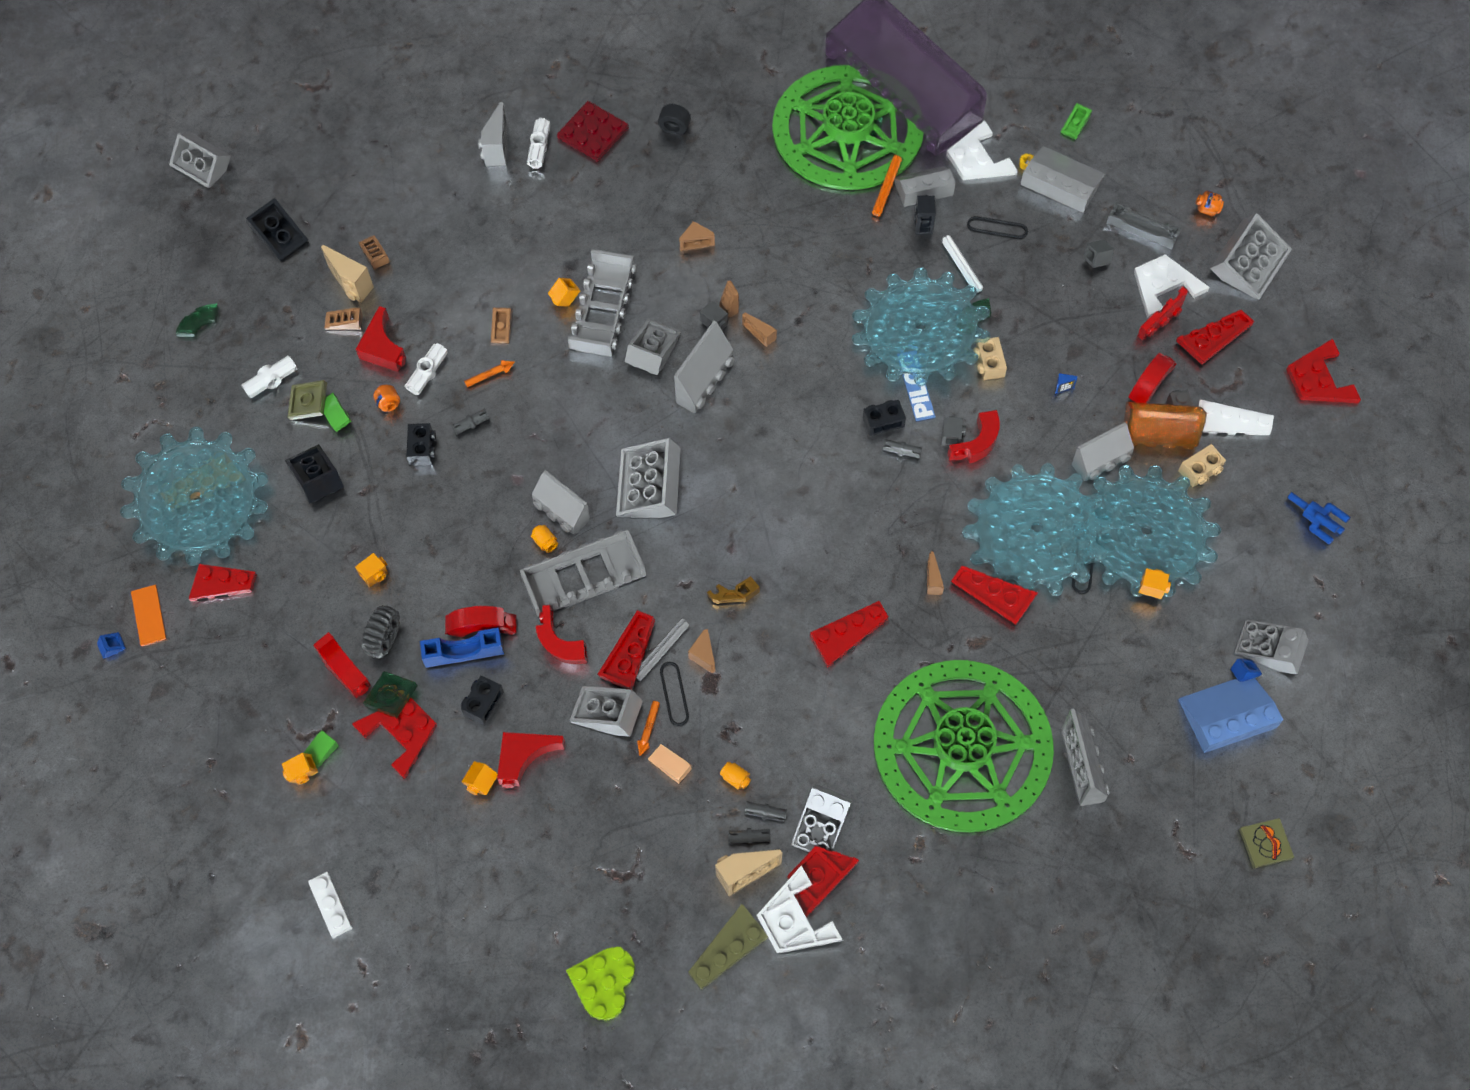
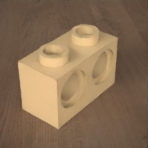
[973,337,1007,380]
[1178,444,1226,487]

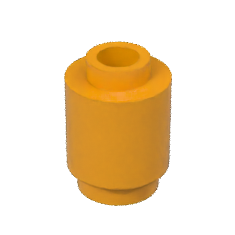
[531,525,559,553]
[720,761,751,790]

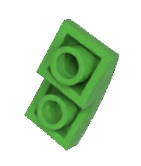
[324,393,351,432]

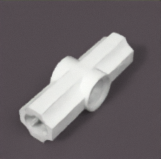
[527,118,550,169]
[405,343,448,395]
[242,356,297,398]

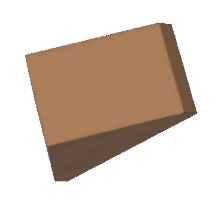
[679,221,715,251]
[688,629,715,673]

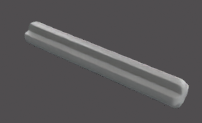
[636,618,689,681]

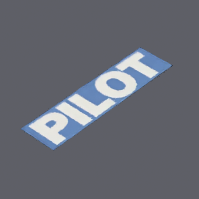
[897,351,936,421]

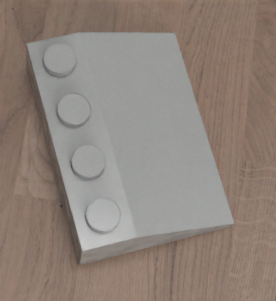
[1020,146,1105,213]
[1210,213,1292,300]
[674,321,734,413]
[616,438,681,518]
[1061,709,1109,806]

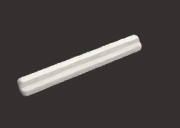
[942,235,983,293]

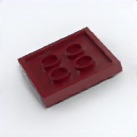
[557,101,629,162]

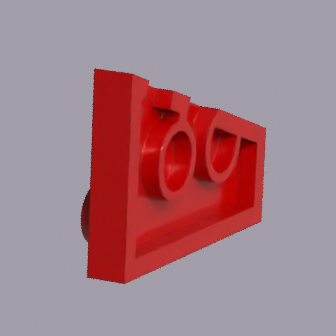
[1137,287,1188,341]
[189,564,257,602]

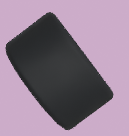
[658,104,691,135]

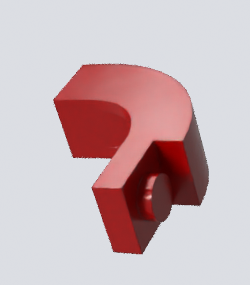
[1128,353,1177,407]
[948,410,1000,464]
[536,605,588,664]
[445,606,516,638]

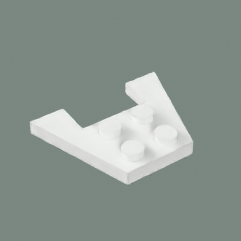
[947,120,1018,180]
[1134,255,1210,319]
[757,866,843,953]

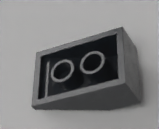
[246,198,309,261]
[285,444,344,504]

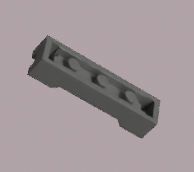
[1107,202,1182,249]

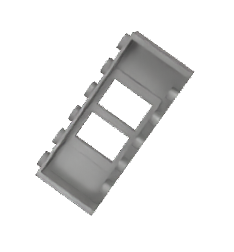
[568,249,637,357]
[520,530,646,617]

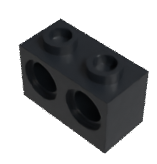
[914,195,936,234]
[863,400,906,436]
[406,423,436,466]
[461,675,504,725]

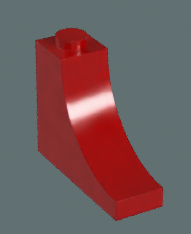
[355,306,406,372]
[313,632,371,698]
[497,732,565,788]

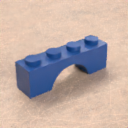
[420,628,504,668]

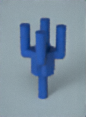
[1287,492,1351,545]

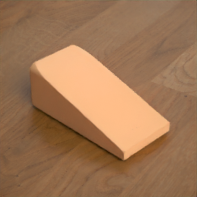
[648,744,692,784]

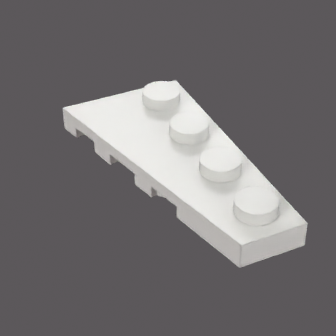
[1193,399,1274,435]

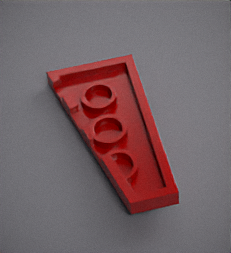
[951,566,1038,625]
[598,610,655,690]

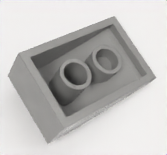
[478,102,508,166]
[625,319,681,375]
[570,686,643,737]

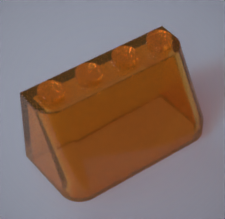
[1124,402,1207,450]

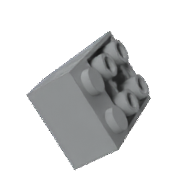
[1234,620,1309,675]
[791,784,854,852]

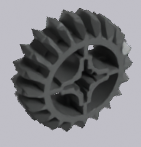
[362,605,400,659]

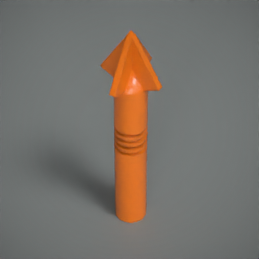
[464,360,514,387]
[637,701,660,756]

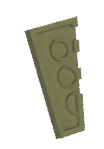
[688,904,768,990]

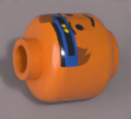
[1196,191,1224,216]
[373,385,400,412]

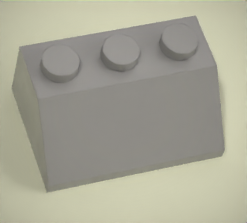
[169,133,231,188]
[894,166,955,207]
[1071,422,1134,482]
[532,470,590,535]

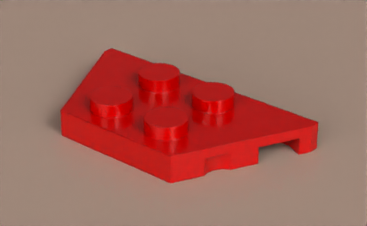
[787,846,860,918]

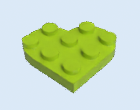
[566,947,635,1021]

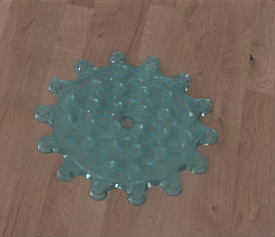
[852,268,990,387]
[120,427,268,566]
[962,463,1112,596]
[1072,465,1221,597]

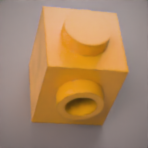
[548,278,580,307]
[355,553,389,588]
[1138,568,1171,599]
[282,753,318,785]
[461,761,498,795]

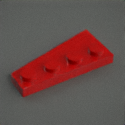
[1176,310,1254,365]
[810,601,888,668]

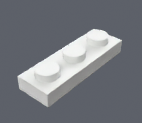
[308,872,353,938]

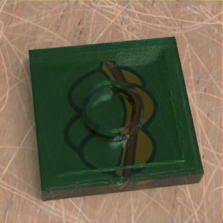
[363,671,418,718]

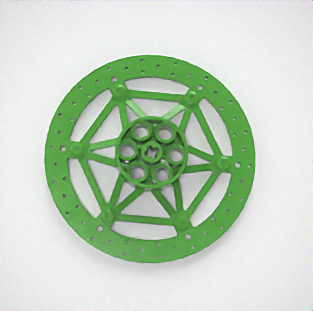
[772,65,924,190]
[874,660,1054,833]

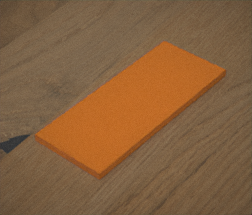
[131,584,166,646]

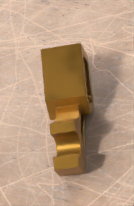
[707,576,760,604]

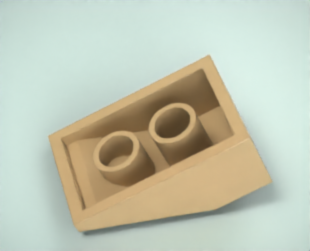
[321,245,374,303]
[715,850,782,896]

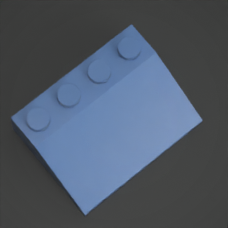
[1178,678,1283,753]

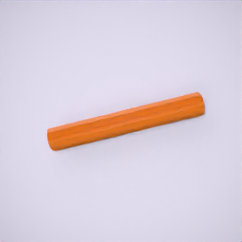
[872,155,902,217]

